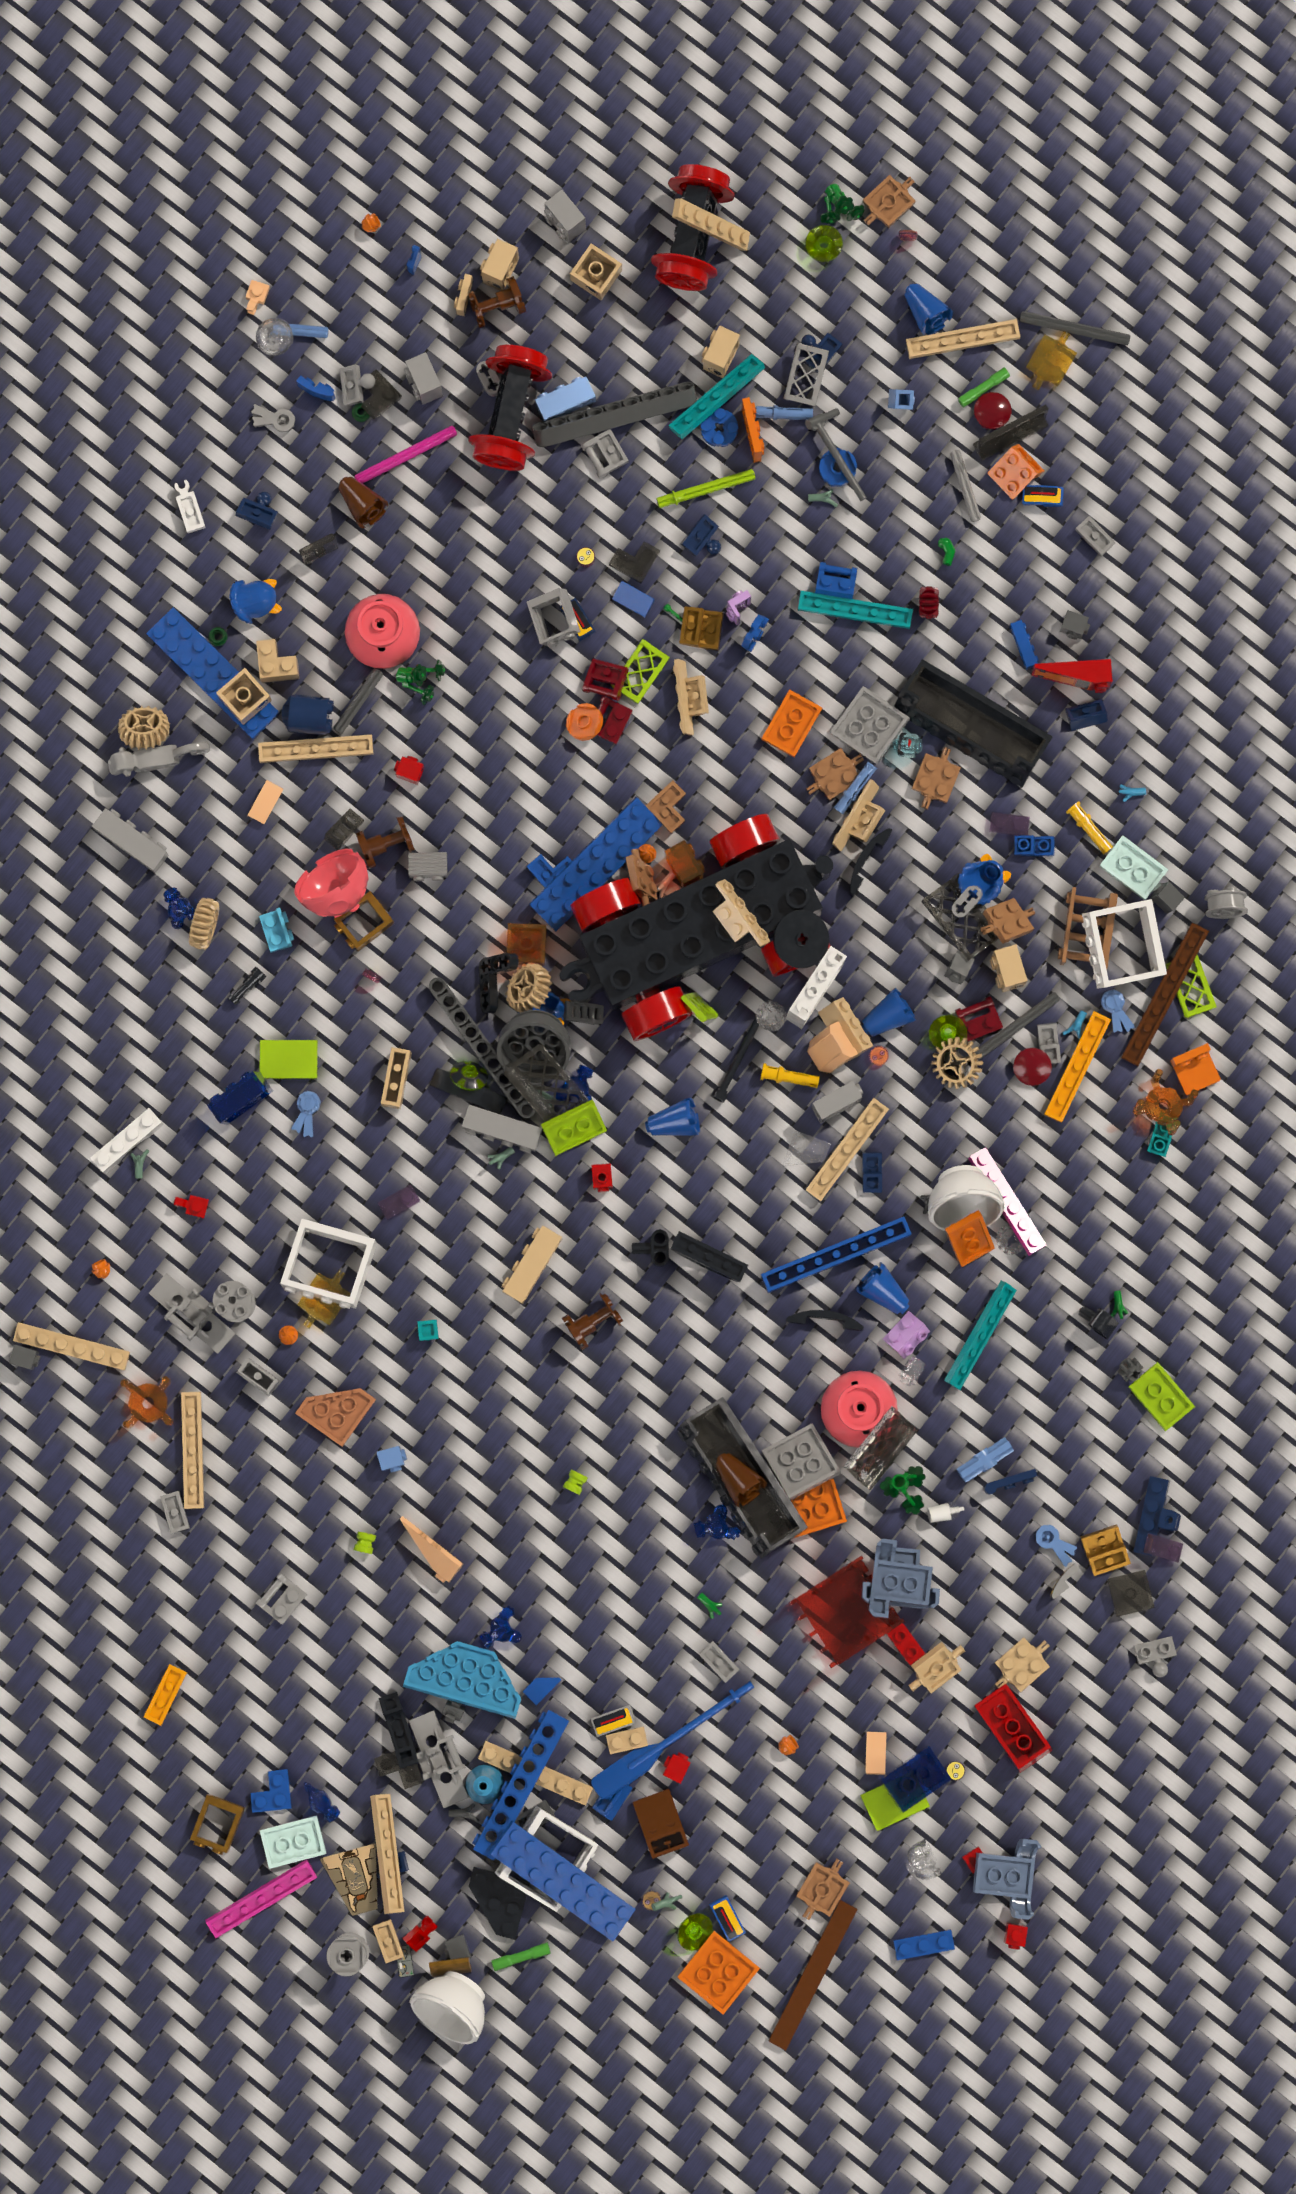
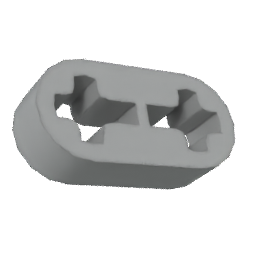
[476,361,500,397]
[952,885,983,917]

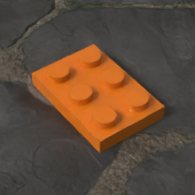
[741,397,765,463]
[761,689,822,758]
[945,1210,995,1267]

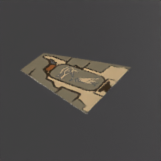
[319,1843,378,1916]

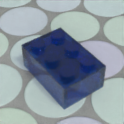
[207,1071,273,1125]
[879,1746,951,1813]

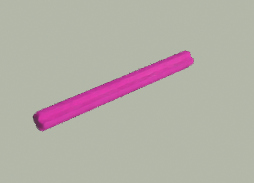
[354,426,457,484]

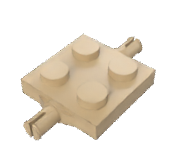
[995,1638,1050,1693]
[908,1642,966,1693]

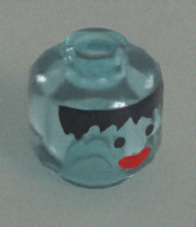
[893,733,922,758]

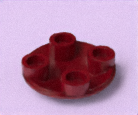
[974,392,1012,429]
[1013,1048,1052,1086]

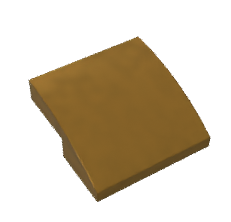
[679,606,724,651]
[1080,1524,1131,1576]
[429,1957,472,1977]

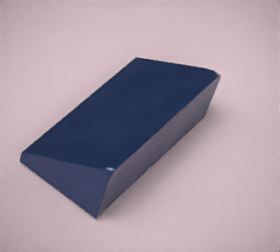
[1065,699,1108,731]

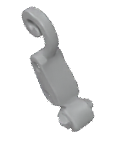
[108,742,210,777]

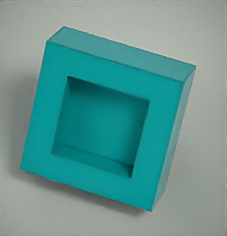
[417,1319,439,1341]

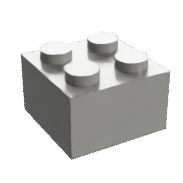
[544,190,586,243]
[404,352,443,405]

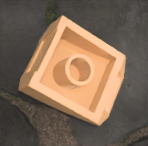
[807,1022,858,1073]

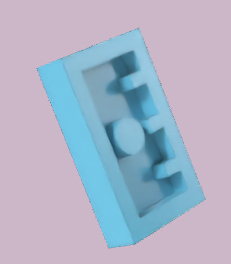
[259,908,294,953]

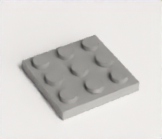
[830,686,910,765]
[761,1423,841,1500]

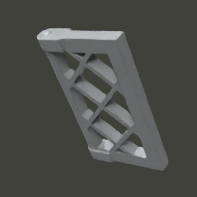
[783,343,829,406]

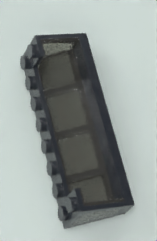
[894,659,1053,788]
[677,1397,808,1559]

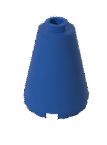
[904,284,953,336]
[861,988,916,1037]
[645,1097,700,1136]
[856,1262,909,1314]

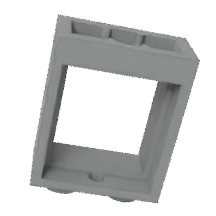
[527,588,580,647]
[811,1081,863,1124]

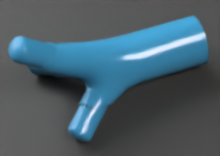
[1119,784,1146,802]
[1062,1011,1087,1038]

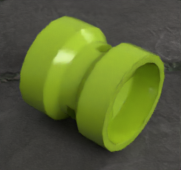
[563,1469,588,1495]
[354,1531,376,1554]

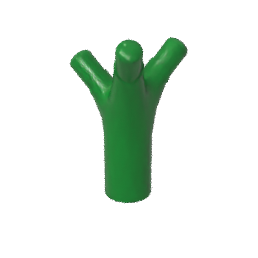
[1111,1291,1128,1319]
[697,1593,722,1619]

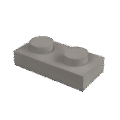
[1075,516,1116,557]
[160,1491,190,1534]
[699,1641,740,1683]

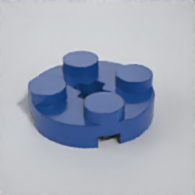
[701,408,738,447]
[819,448,857,487]
[741,614,769,652]

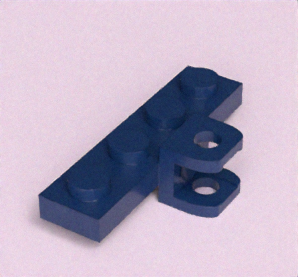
[1134,1476,1181,1557]

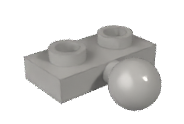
[340,364,375,406]
[1134,1636,1177,1677]

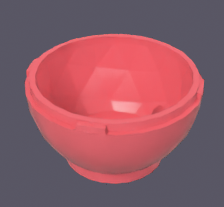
[345,594,420,669]
[821,1371,898,1448]

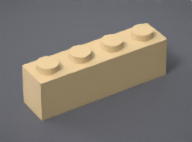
[501,1225,563,1304]

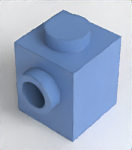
[888,389,915,410]
[377,1446,407,1473]

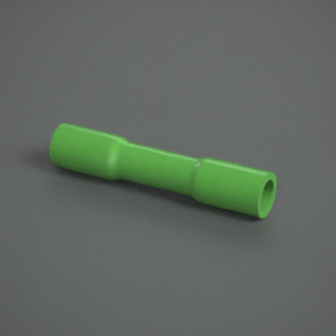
[957,367,1010,408]
[491,1942,551,1971]

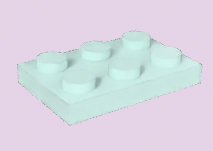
[1099,835,1168,900]
[260,1815,327,1869]

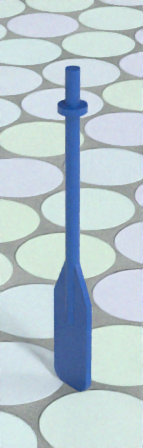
[591,1681,754,1799]

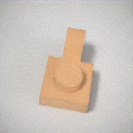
[246,280,270,315]

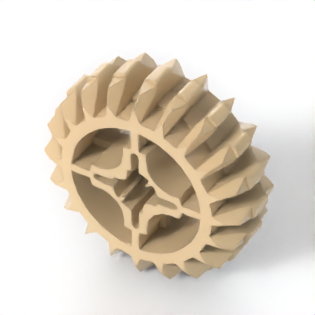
[118,705,170,750]
[189,898,219,950]
[505,963,552,1013]
[931,1037,984,1089]

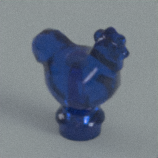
[163,887,195,929]
[555,1065,594,1104]
[693,1505,741,1540]
[479,1606,522,1649]
[304,1782,340,1823]

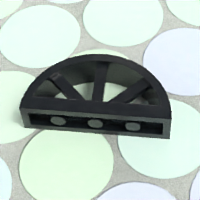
[671,1231,748,1282]

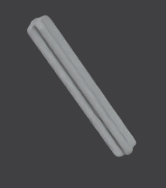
[950,450,981,522]

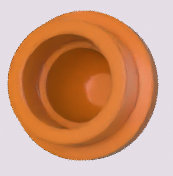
[362,213,381,233]
[639,844,656,863]
[91,1259,110,1278]
[279,1326,298,1345]
[778,1735,799,1755]

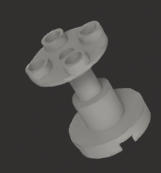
[213,1281,256,1323]
[327,1933,369,1976]

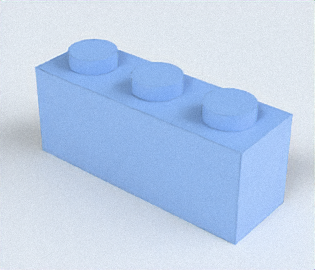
[535,377,596,421]

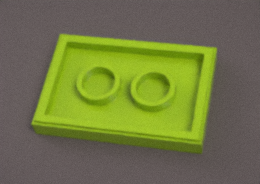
[259,1040,318,1079]
[541,1099,607,1156]
[1128,1362,1195,1431]
[860,1771,930,1831]

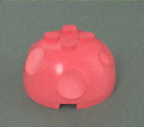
[294,849,369,918]

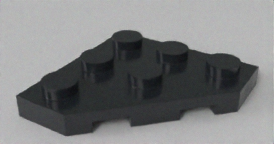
[469,1867,530,1940]

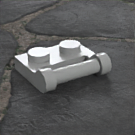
[581,429,629,479]
[256,1573,307,1625]

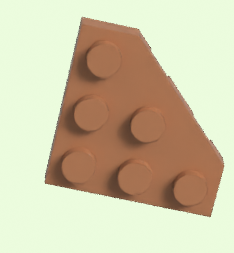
[295,1388,376,1447]

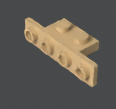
[673,659,709,736]
[832,779,885,851]
[713,879,770,947]

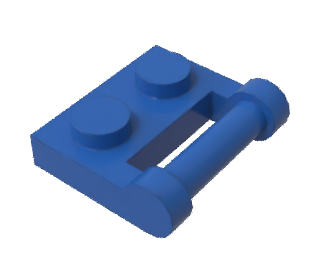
[815,562,858,599]

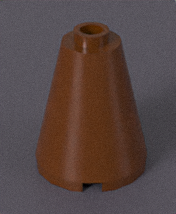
[338,477,388,528]
[715,1453,767,1507]

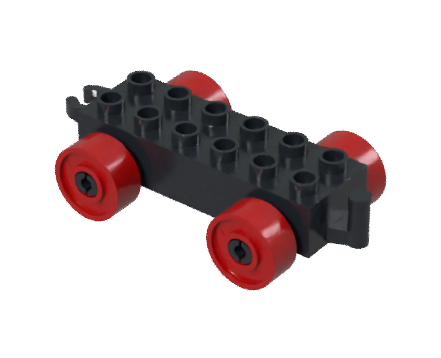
[559,814,833,1041]

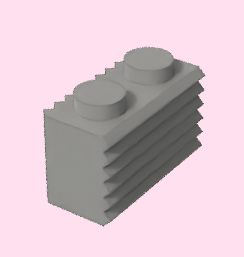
[408,852,448,881]
[237,1358,280,1396]

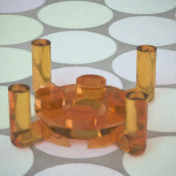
[1133,1069,1199,1135]
[121,1376,174,1429]

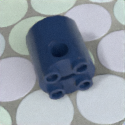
[282,694,334,735]

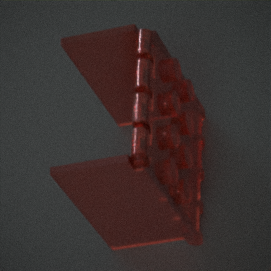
[789,1555,905,1668]

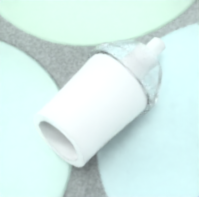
[927,1501,964,1523]

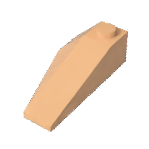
[400,1516,464,1583]

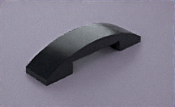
[850,828,892,898]
[430,1068,507,1114]
[786,1310,864,1331]
[378,1692,419,1770]

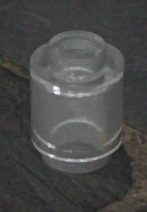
[899,1357,926,1387]

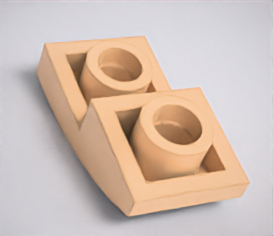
[248,780,283,824]
[866,1732,887,1775]

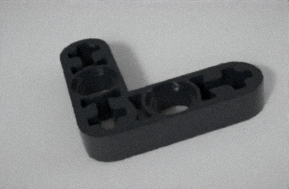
[479,953,519,1014]

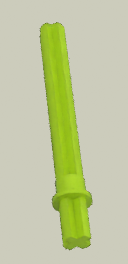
[656,469,755,508]

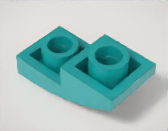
[1147,1114,1177,1157]

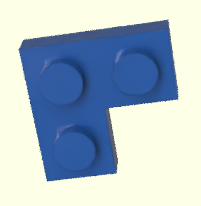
[526,854,572,888]
[250,1769,292,1813]

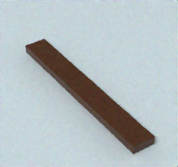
[1121,922,1209,1067]
[768,1900,858,2051]

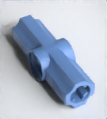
[956,1437,1014,1483]

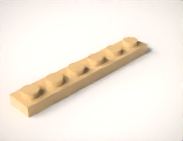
[672,198,750,251]
[906,319,1020,359]
[258,735,374,763]
[805,1098,889,1202]
[13,1322,130,1370]
[181,1392,204,1509]
[478,1741,593,1806]
[370,1794,404,1914]

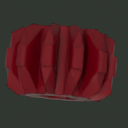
[919,586,939,619]

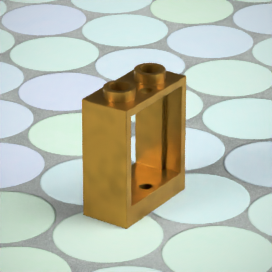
[334,891,394,951]
[190,1794,245,1855]

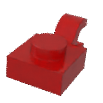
[174,1195,209,1219]
[403,1916,437,1952]

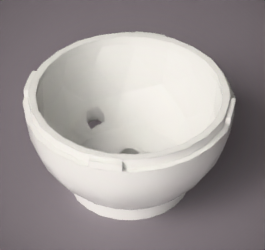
[928,1165,1005,1231]
[409,1971,485,2044]

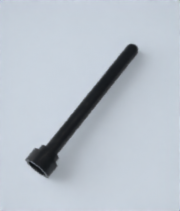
[711,1018,761,1103]

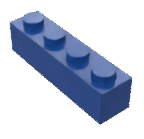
[1010,620,1039,670]

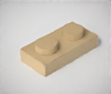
[454,274,473,316]
[606,1726,648,1754]
[372,1919,404,1963]

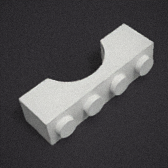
[91,1108,164,1175]

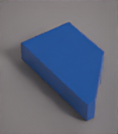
[407,245,422,274]
[523,1678,562,1705]

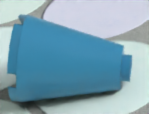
[465,1765,504,1804]

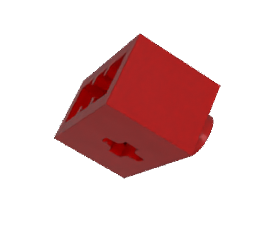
[886,1622,926,1665]

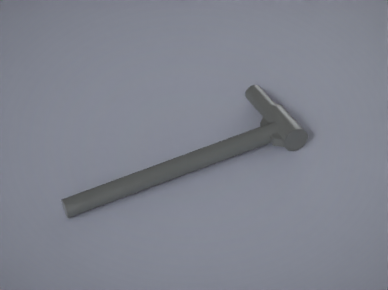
[805,408,867,502]

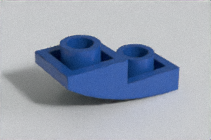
[296,376,336,401]
[1014,835,1055,856]

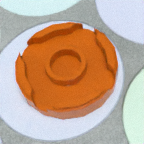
[566,703,603,741]

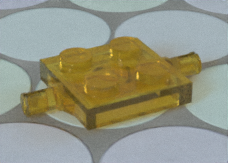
[1026,331,1077,390]
[297,1270,351,1329]

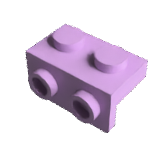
[726,590,751,625]
[883,1311,930,1359]

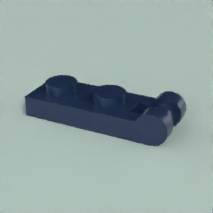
[984,1469,1038,1495]

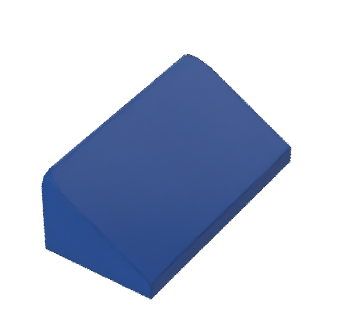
[612,581,654,618]
[592,1785,632,1821]

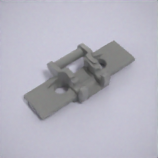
[149,1273,236,1354]
[409,1711,469,1808]

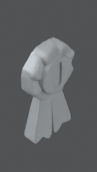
[251,404,295,432]

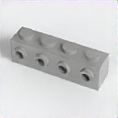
[92,808,169,873]
[462,1105,542,1153]

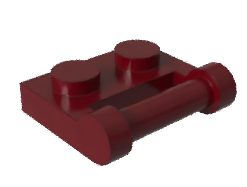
[582,659,629,701]
[596,696,633,745]
[955,996,1003,1042]

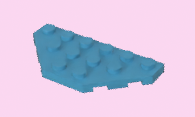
[403,1641,521,1719]

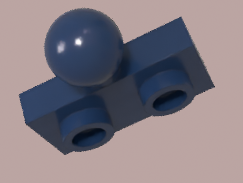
[801,333,843,373]
[235,492,278,530]
[681,514,721,556]

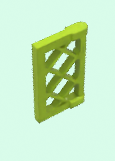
[610,639,670,704]
[1166,954,1217,1018]
[681,992,718,1022]

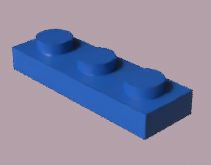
[893,1929,955,1960]

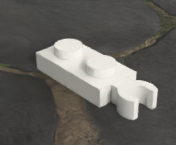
[175,480,206,533]

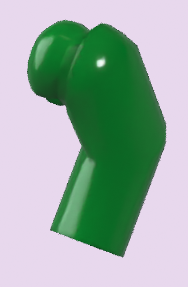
[938,538,956,566]

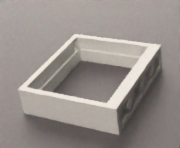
[1082,899,1167,989]
[786,946,847,1029]
[280,1219,377,1309]
[495,1806,598,1912]

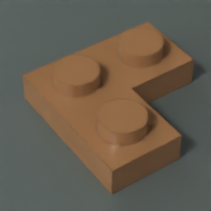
[645,781,686,834]

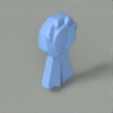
[1101,989,1135,1032]
[292,1091,321,1137]
[1035,1525,1077,1567]

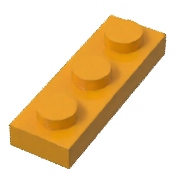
[144,1664,188,1726]

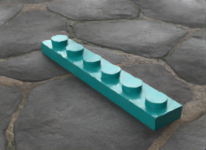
[669,354,765,439]
[798,591,913,629]
[944,1280,1017,1390]

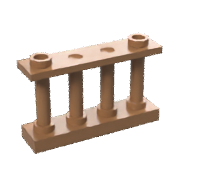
[1058,887,1118,970]

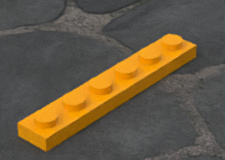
[1044,1011,1111,1123]

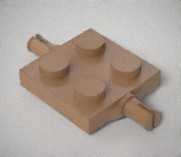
[863,175,916,228]
[911,747,961,810]
[806,748,864,801]
[626,849,657,906]
[981,898,1035,944]
[796,1858,850,1920]

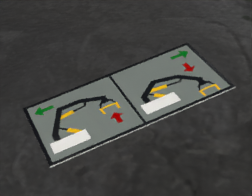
[397,1945,414,1978]

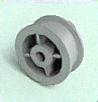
[1204,887,1248,919]

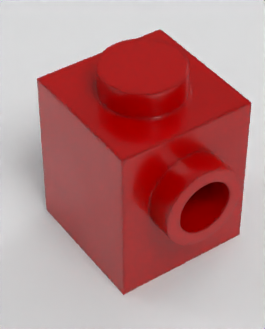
[394,756,424,785]
[592,1163,613,1193]
[663,1752,691,1784]
[1004,1923,1028,1950]

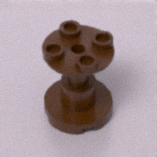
[468,276,526,328]
[355,816,415,869]
[562,1293,623,1351]

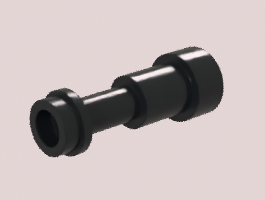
[228,966,267,1005]

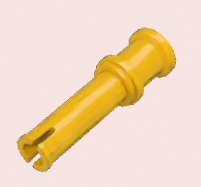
[1066,801,1113,855]
[760,1063,820,1088]

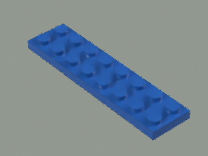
[146,607,280,740]
[529,797,662,932]
[489,1821,636,1941]

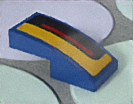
[1022,485,1064,507]
[709,1895,746,1942]

